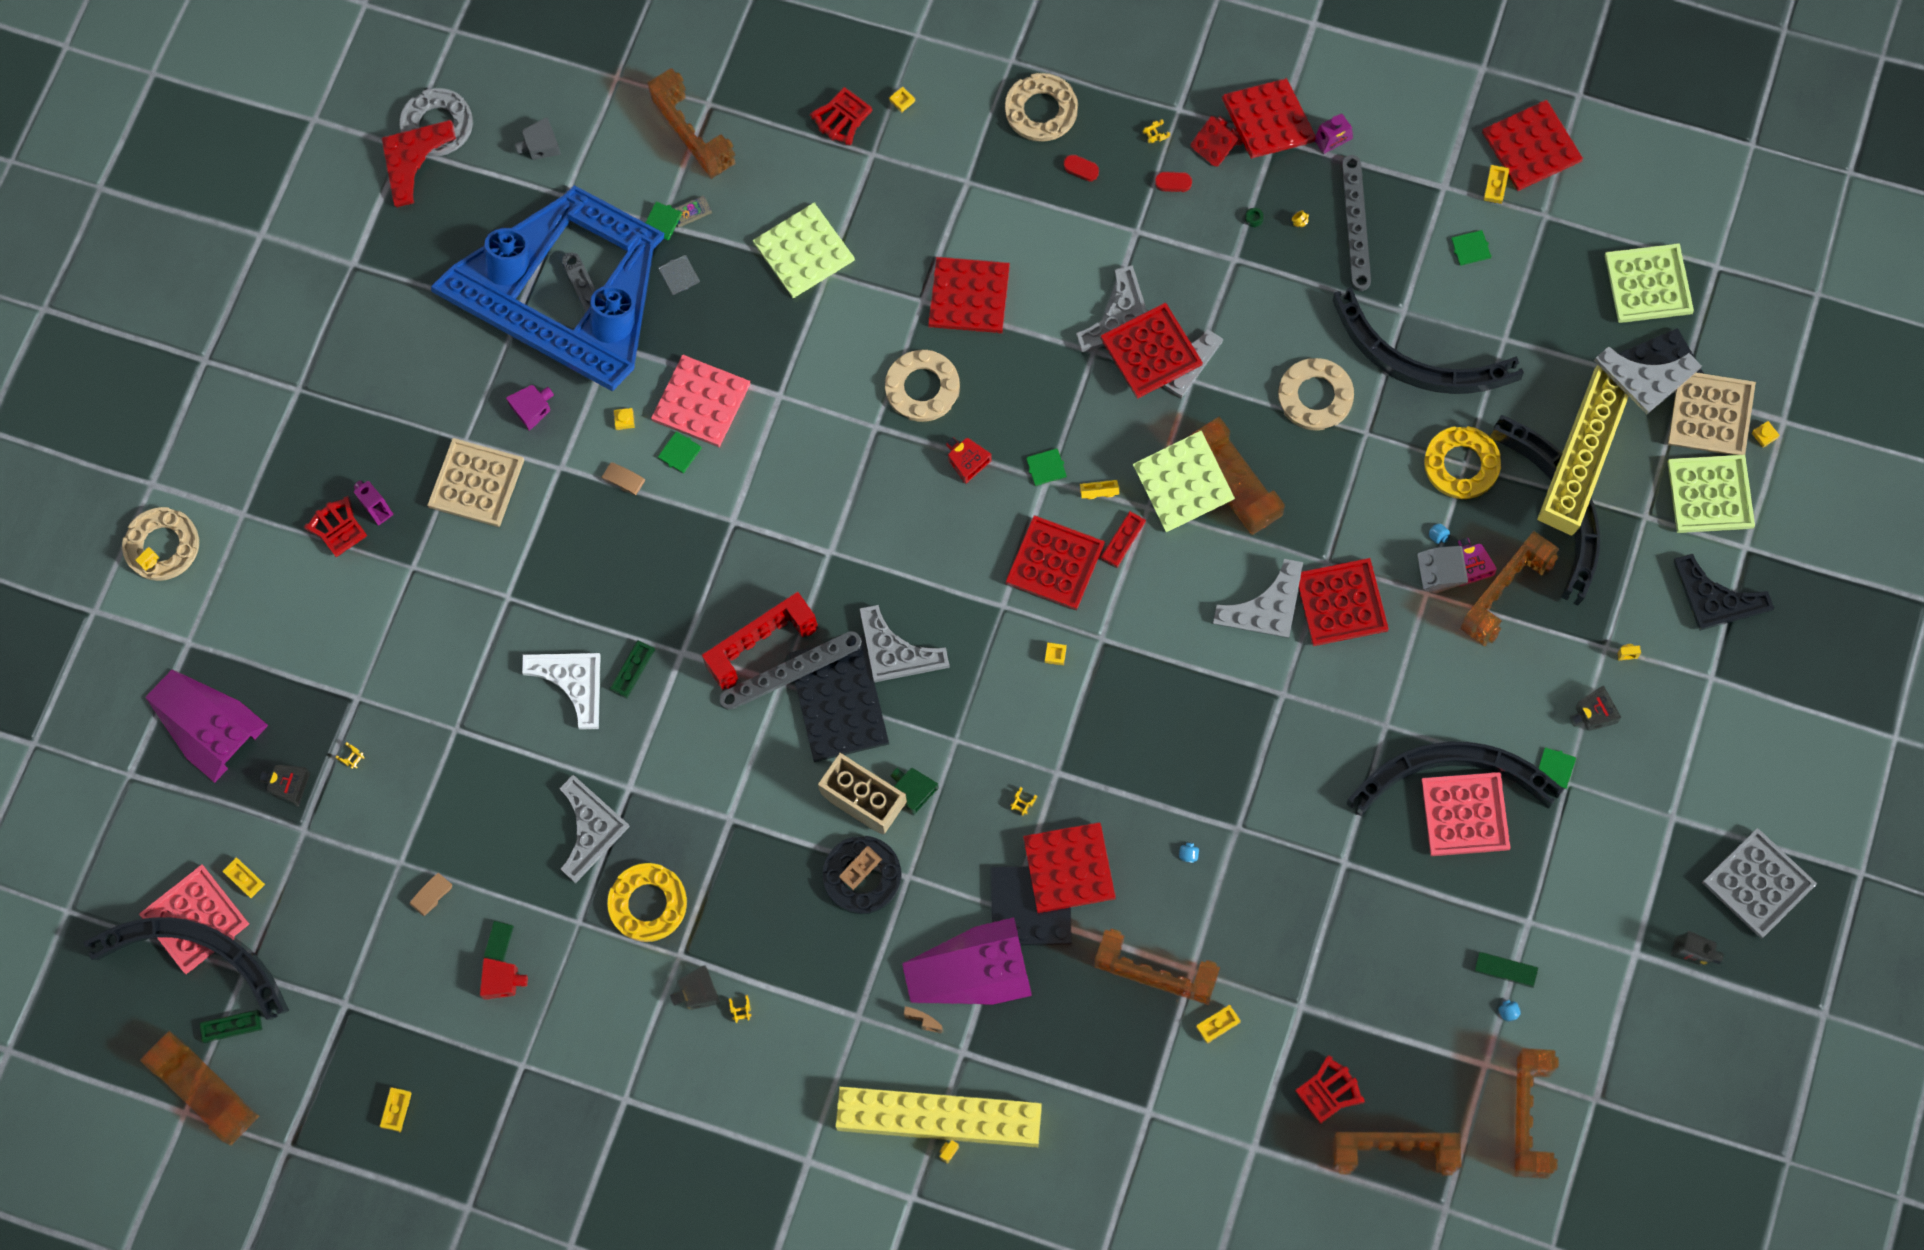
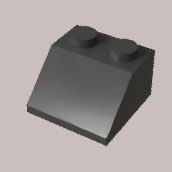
[1418,546,1468,594]

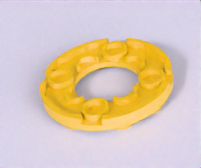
[1424,426,1501,499]
[608,863,687,942]

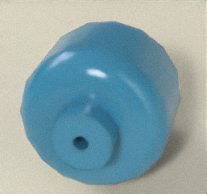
[1429,524,1450,544]
[1179,842,1199,863]
[1499,1000,1521,1021]

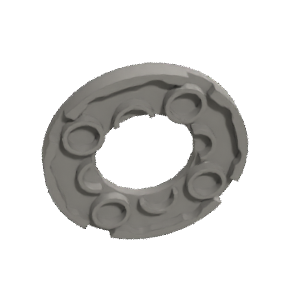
[400,88,473,156]

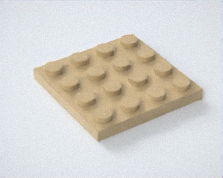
[1668,373,1756,455]
[428,438,524,528]

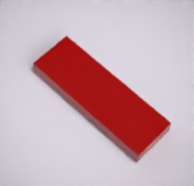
[1101,511,1146,568]

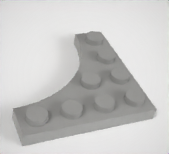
[1076,265,1147,352]
[1162,329,1223,399]
[1594,347,1702,414]
[1213,559,1303,638]
[860,605,950,682]
[560,775,630,883]

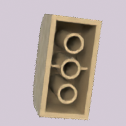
[818,753,907,834]

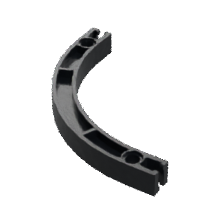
[1333,287,1524,394]
[1489,414,1600,606]
[1346,741,1564,816]
[84,917,289,1020]

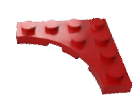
[382,120,456,207]

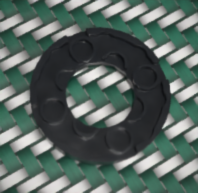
[823,836,902,914]

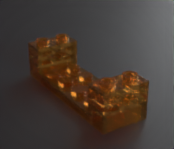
[648,68,735,179]
[1188,416,1285,535]
[1460,531,1559,647]
[1095,929,1220,1005]
[140,1031,259,1146]
[1515,1048,1559,1179]
[1333,1132,1461,1176]

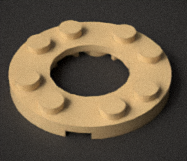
[1005,73,1078,141]
[885,350,960,422]
[1278,358,1354,430]
[122,507,199,581]

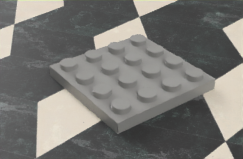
[1702,828,1817,939]

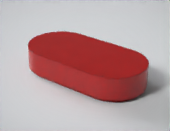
[1064,155,1099,181]
[1155,172,1192,192]

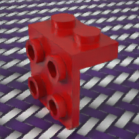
[1191,116,1243,167]

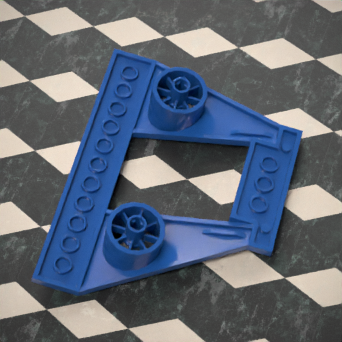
[431,185,664,392]

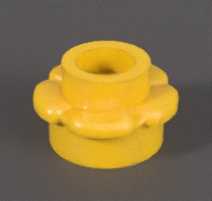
[1292,210,1309,227]

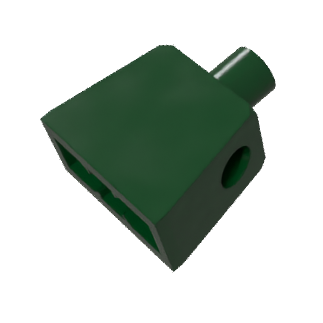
[891,768,939,815]

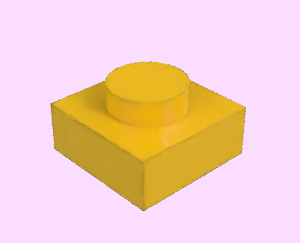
[889,87,915,113]
[614,408,635,430]
[1752,421,1780,447]
[135,547,159,571]
[1045,643,1067,666]
[1617,644,1641,661]
[940,1140,959,1164]

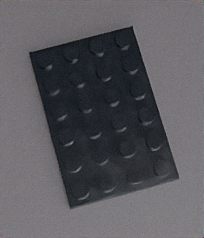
[789,635,889,762]

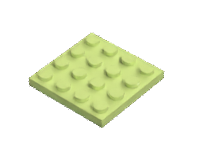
[753,203,854,298]
[1605,244,1694,323]
[1133,431,1235,532]
[1668,455,1755,533]

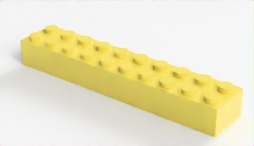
[1537,365,1629,536]
[836,1087,1042,1148]

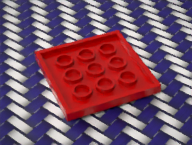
[1222,78,1316,159]
[1482,100,1583,191]
[929,257,1010,333]
[1101,302,1203,399]
[1006,515,1105,611]
[1298,558,1389,647]
[1023,822,1116,913]

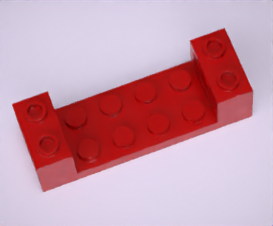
[702,592,818,691]

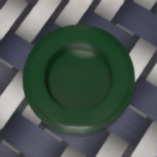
[1245,208,1264,227]

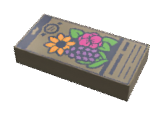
[674,196,712,227]

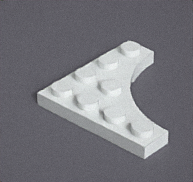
[522,653,601,729]

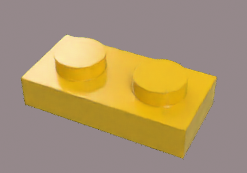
[1484,165,1509,204]
[1080,480,1119,499]
[223,857,265,898]
[1196,1005,1241,1044]
[380,1088,412,1132]

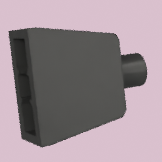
[515,117,561,160]

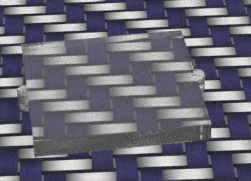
[659,255,700,295]

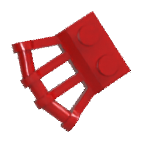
[810,87,872,146]
[303,496,367,557]
[1295,1055,1365,1124]

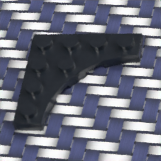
[1619,328,1704,374]
[1674,554,1774,631]

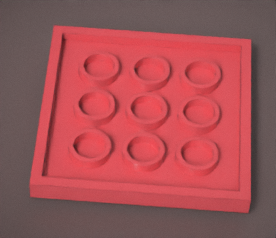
[651,355,751,448]
[1421,772,1510,856]
[139,865,249,974]

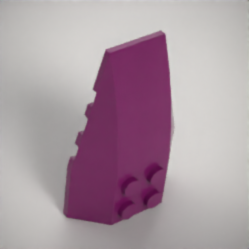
[145,669,268,783]
[902,918,1032,1005]

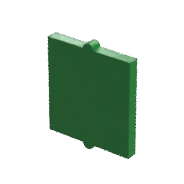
[645,201,682,241]
[1451,230,1491,266]
[658,431,702,474]
[1026,448,1067,486]
[1538,747,1576,789]

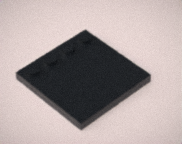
[991,866,1072,946]

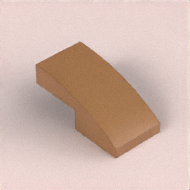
[601,462,645,495]
[839,846,882,890]
[410,873,452,916]
[904,1006,943,1034]

